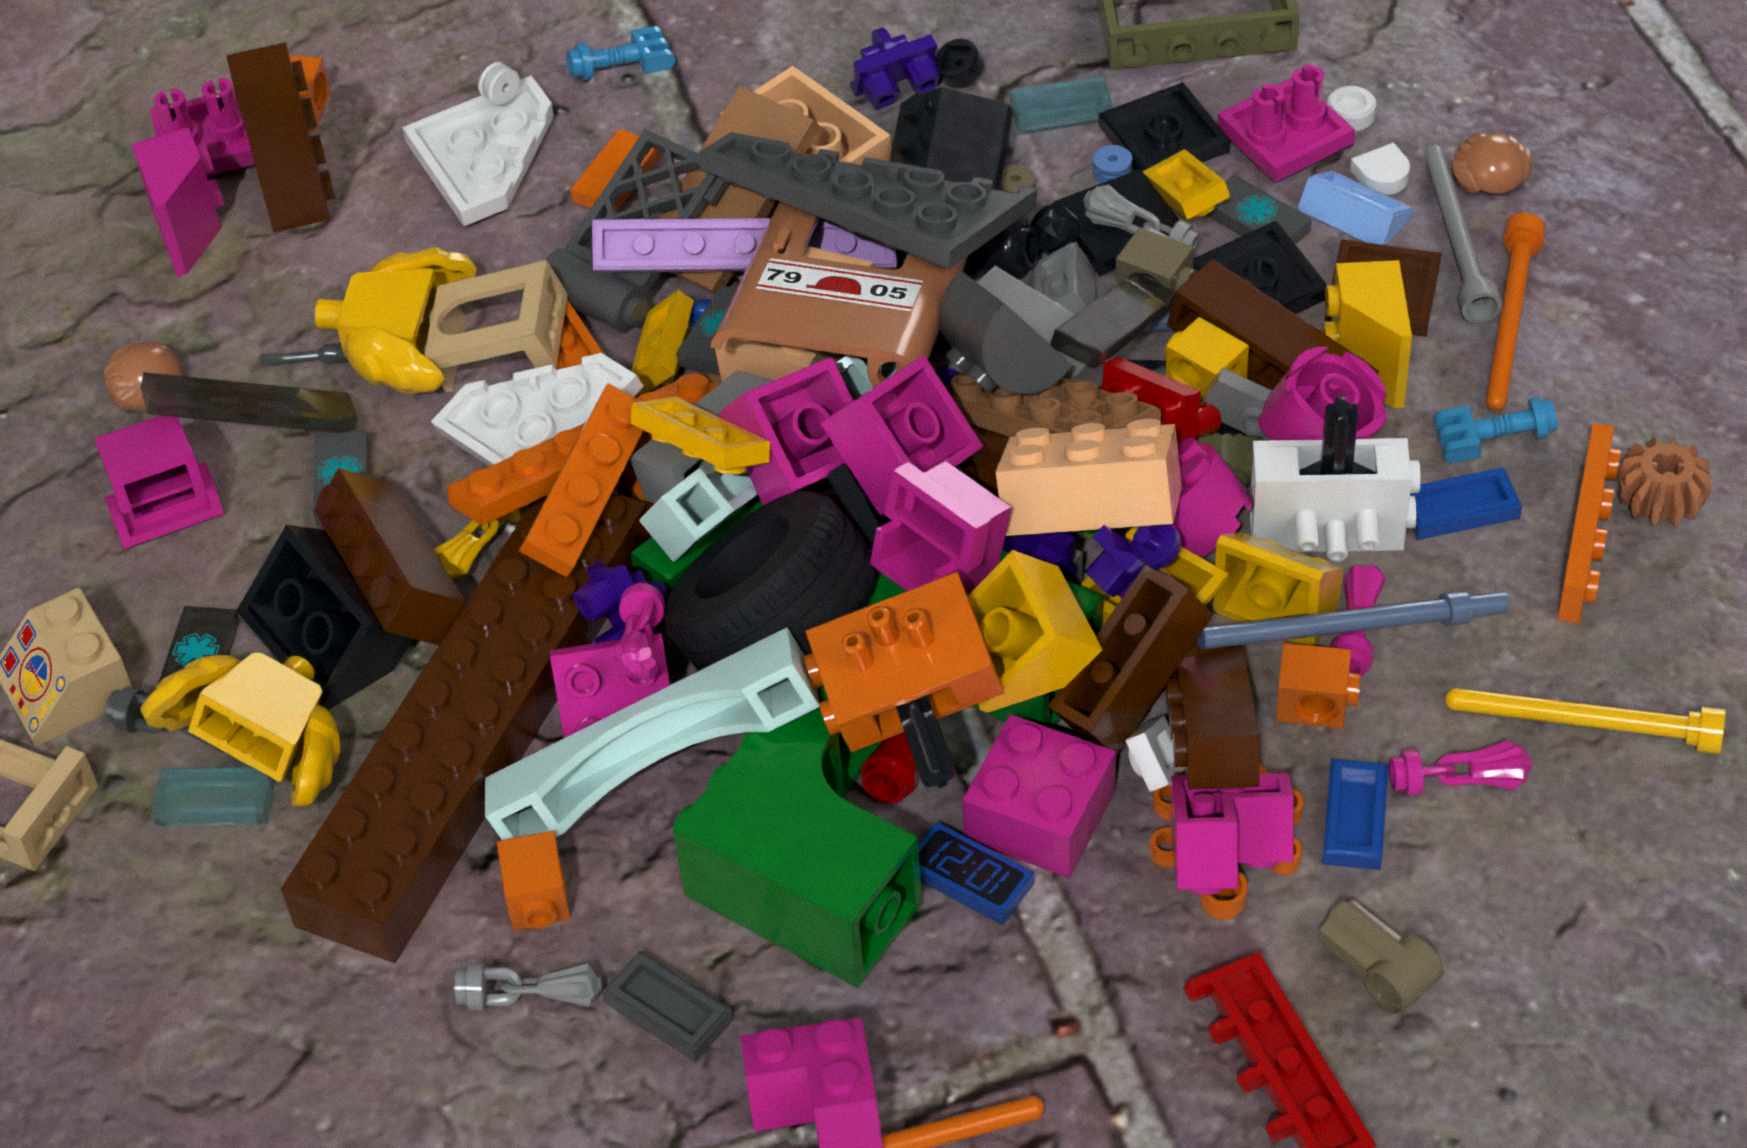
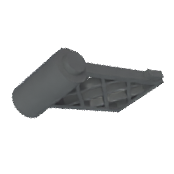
[546,129,729,333]

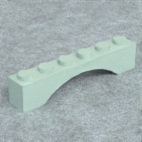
[639,355,896,562]
[485,627,819,840]

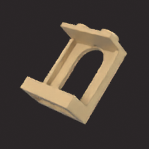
[422,260,568,393]
[0,739,98,871]

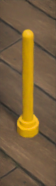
[1445,688,1725,755]

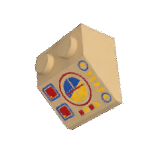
[0,587,132,747]

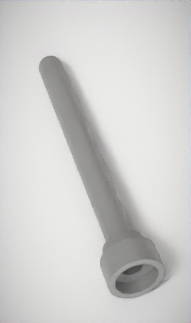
[1425,145,1503,323]

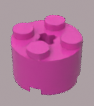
[1258,347,1388,440]
[1172,437,1253,558]

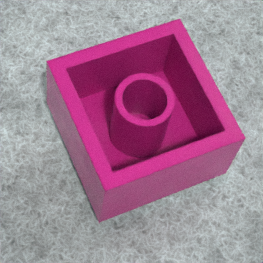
[820,355,984,515]
[718,357,853,505]
[962,714,1116,878]

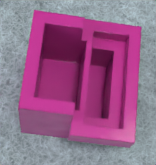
[94,411,224,549]
[870,461,1012,593]

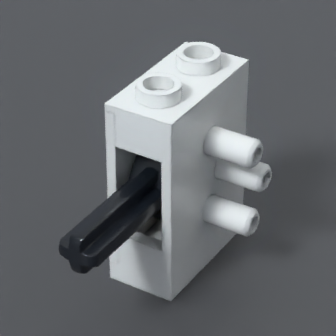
[1249,396,1420,562]

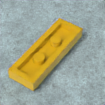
[631,396,770,474]

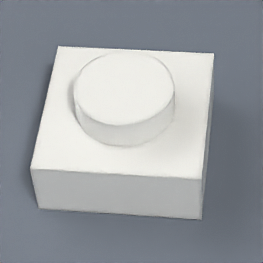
[1125,716,1185,792]

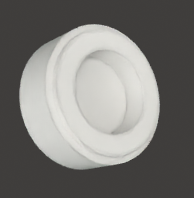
[1327,86,1376,131]

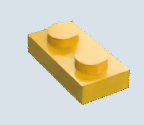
[1143,149,1231,220]
[631,290,694,395]

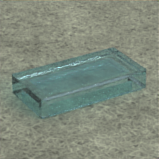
[1010,76,1113,135]
[151,767,275,826]

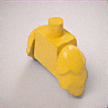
[315,247,477,396]
[140,653,341,808]

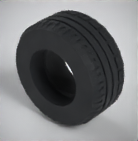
[664,491,878,671]

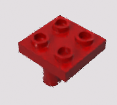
[1102,357,1221,443]

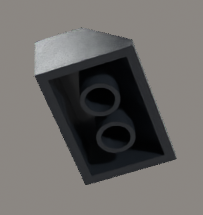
[889,87,1013,191]
[236,524,412,710]

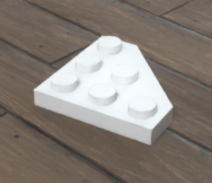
[402,76,554,226]
[431,353,644,467]

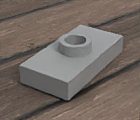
[1200,368,1272,441]

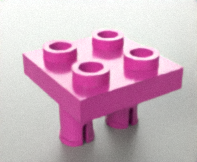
[1217,65,1355,183]
[150,78,255,176]
[550,633,670,738]

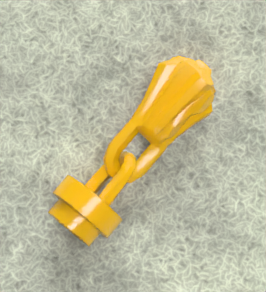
[433,504,529,579]

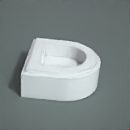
[1350,142,1410,195]

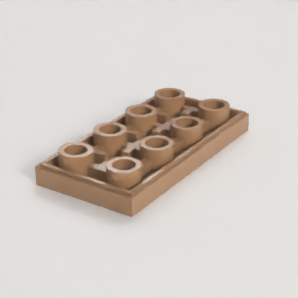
[659,86,821,295]
[945,374,1161,437]

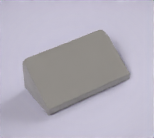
[1033,242,1097,322]

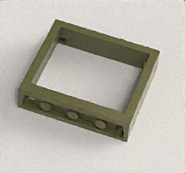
[1095,0,1299,70]

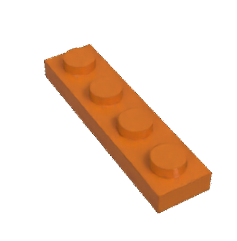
[519,383,643,577]
[1557,423,1621,624]

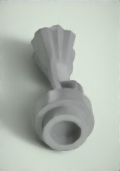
[1083,184,1200,252]
[455,963,602,1011]

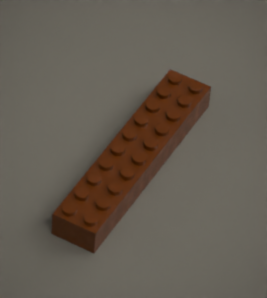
[281,492,652,963]

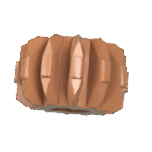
[1617,436,1712,528]

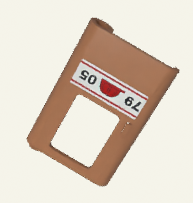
[710,201,969,387]

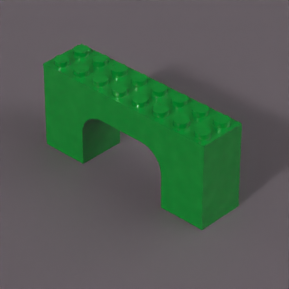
[673,550,1102,988]

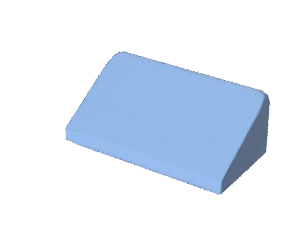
[1298,170,1414,245]

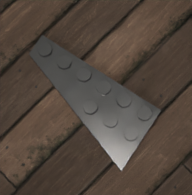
[700,132,1037,269]

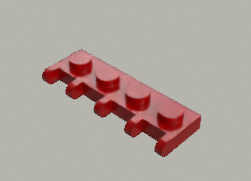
[1183,952,1376,1148]

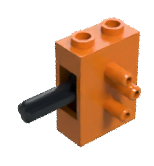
[803,572,1004,788]

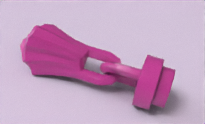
[1330,565,1386,677]
[614,583,665,680]
[1389,739,1532,796]

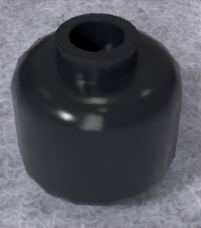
[966,217,1040,280]

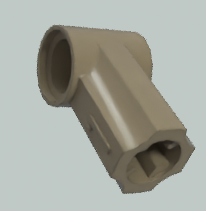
[1318,900,1444,1014]

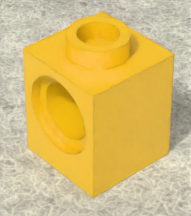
[1164,317,1249,397]

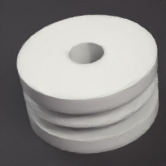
[478,62,520,105]

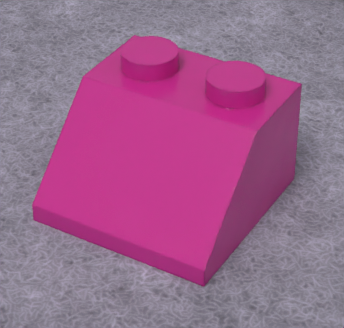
[131,127,224,277]

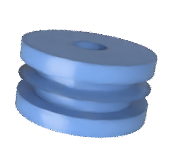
[1093,145,1132,183]

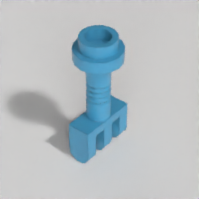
[566,26,676,81]
[1433,396,1558,463]

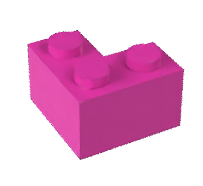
[1171,773,1294,895]
[740,1017,883,1148]

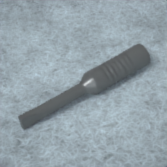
[260,343,349,367]

